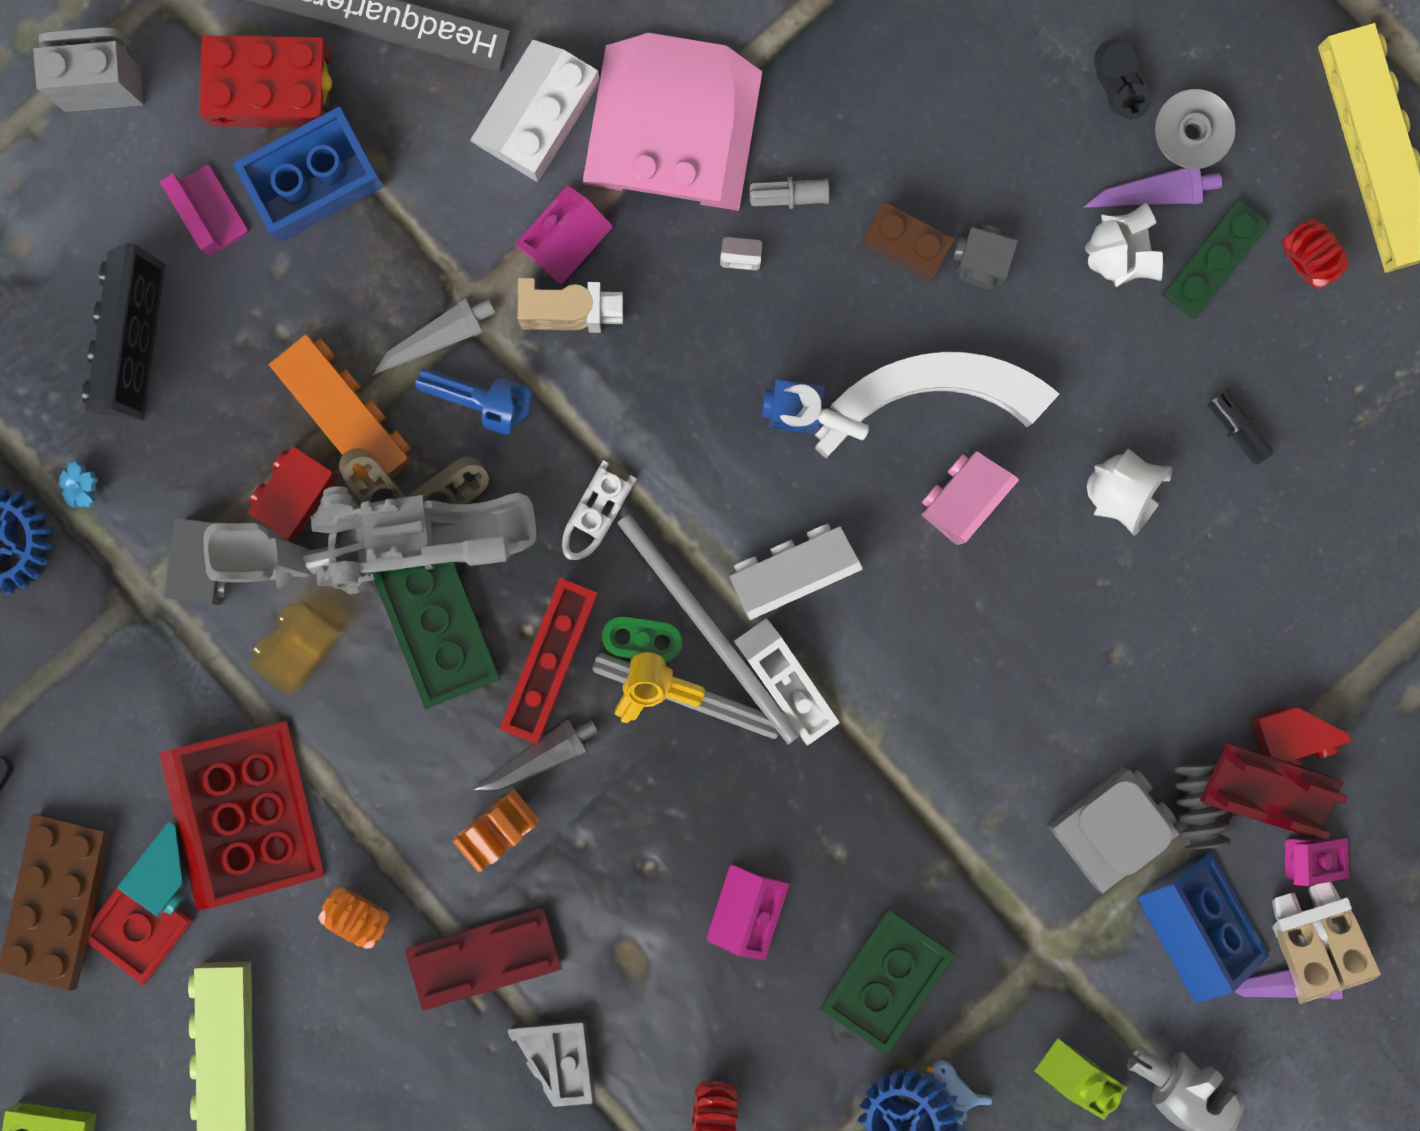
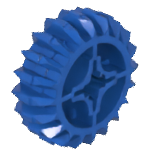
[0,487,55,595]
[857,1068,967,1131]

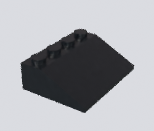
[82,243,166,421]

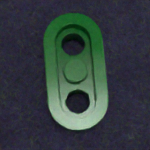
[602,617,682,662]

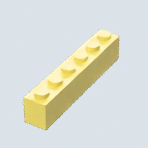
[1318,23,1420,273]

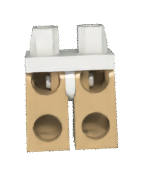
[517,278,623,333]
[1272,882,1381,1004]

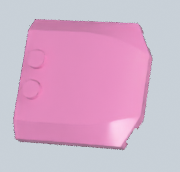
[583,33,762,211]

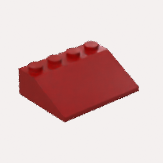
[159,721,324,909]

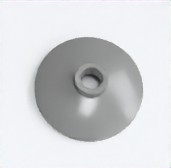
[1155,89,1236,169]

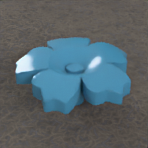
[59,460,98,508]

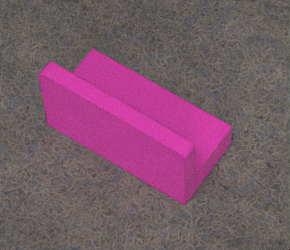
[159,165,249,257]
[515,185,612,284]
[707,865,789,960]

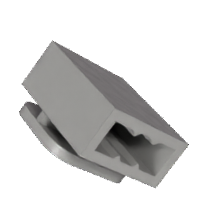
[33,28,144,112]
[1047,767,1180,894]

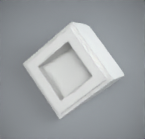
[720,237,762,271]

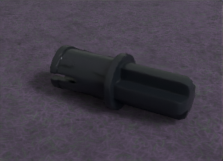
[1207,389,1273,465]

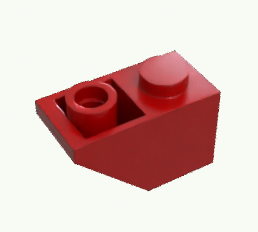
[1249,706,1351,765]

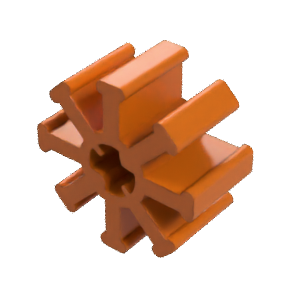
[452,789,540,872]

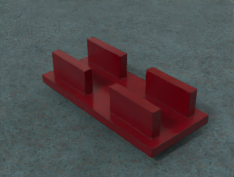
[1199,742,1348,840]
[405,907,562,1011]

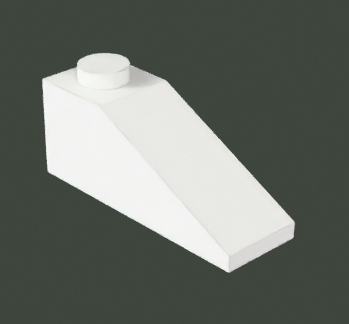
[734,618,840,746]

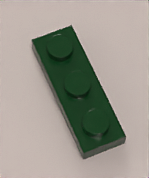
[1162,199,1270,319]

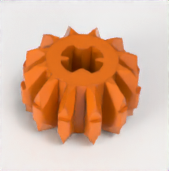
[318,887,390,949]

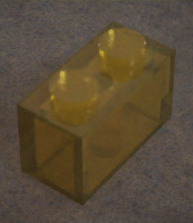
[249,602,343,696]

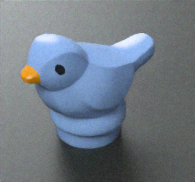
[926,1060,993,1125]

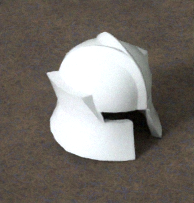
[1085,203,1163,288]
[1087,449,1172,536]

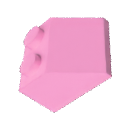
[921,451,1019,545]

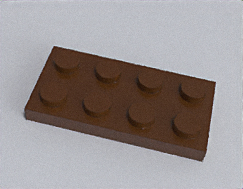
[0,813,112,991]

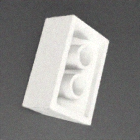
[470,40,600,182]
[729,523,863,620]

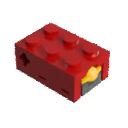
[200,35,332,128]

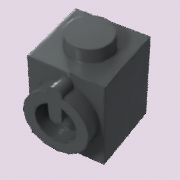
[952,225,1018,290]

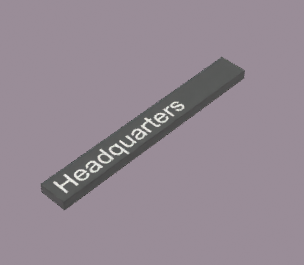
[236,0,511,72]

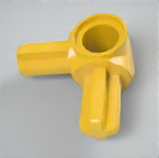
[615,652,705,723]

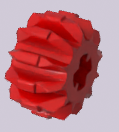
[1282,218,1349,289]
[690,1081,738,1131]

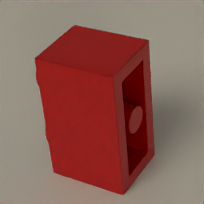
[248,446,340,541]

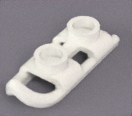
[562,460,637,560]

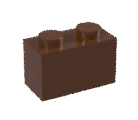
[861,201,954,282]

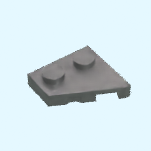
[508,1019,596,1107]

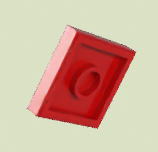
[87,881,195,985]

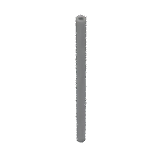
[617,514,801,745]

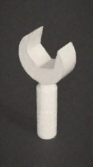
[780,384,869,440]

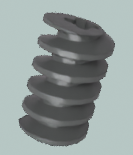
[1174,764,1231,849]

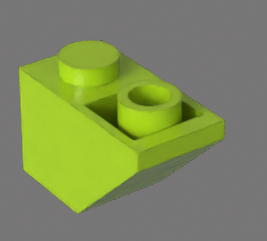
[1034,1039,1128,1120]

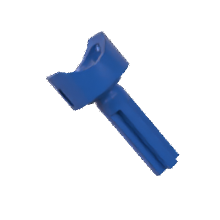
[415,368,532,435]

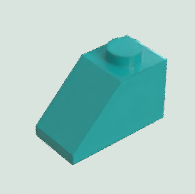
[117,821,185,919]

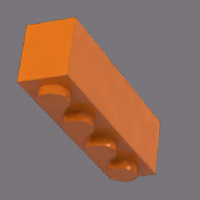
[268,334,413,483]

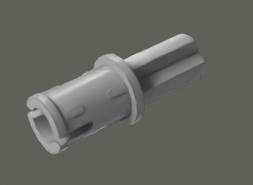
[749,177,829,209]

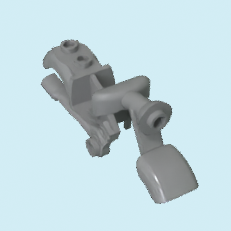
[203,487,537,594]

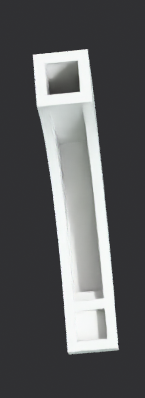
[815,352,1059,459]

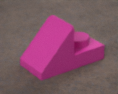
[1285,838,1349,886]

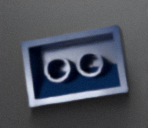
[232,106,384,243]
[1137,851,1270,1003]

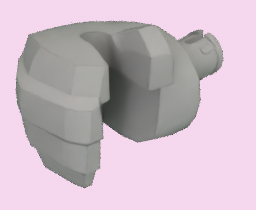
[1127,1046,1245,1131]

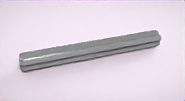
[593,653,779,739]

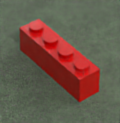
[499,578,600,744]

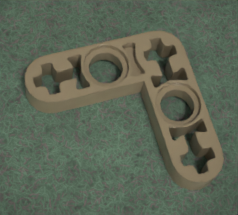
[339,448,489,504]

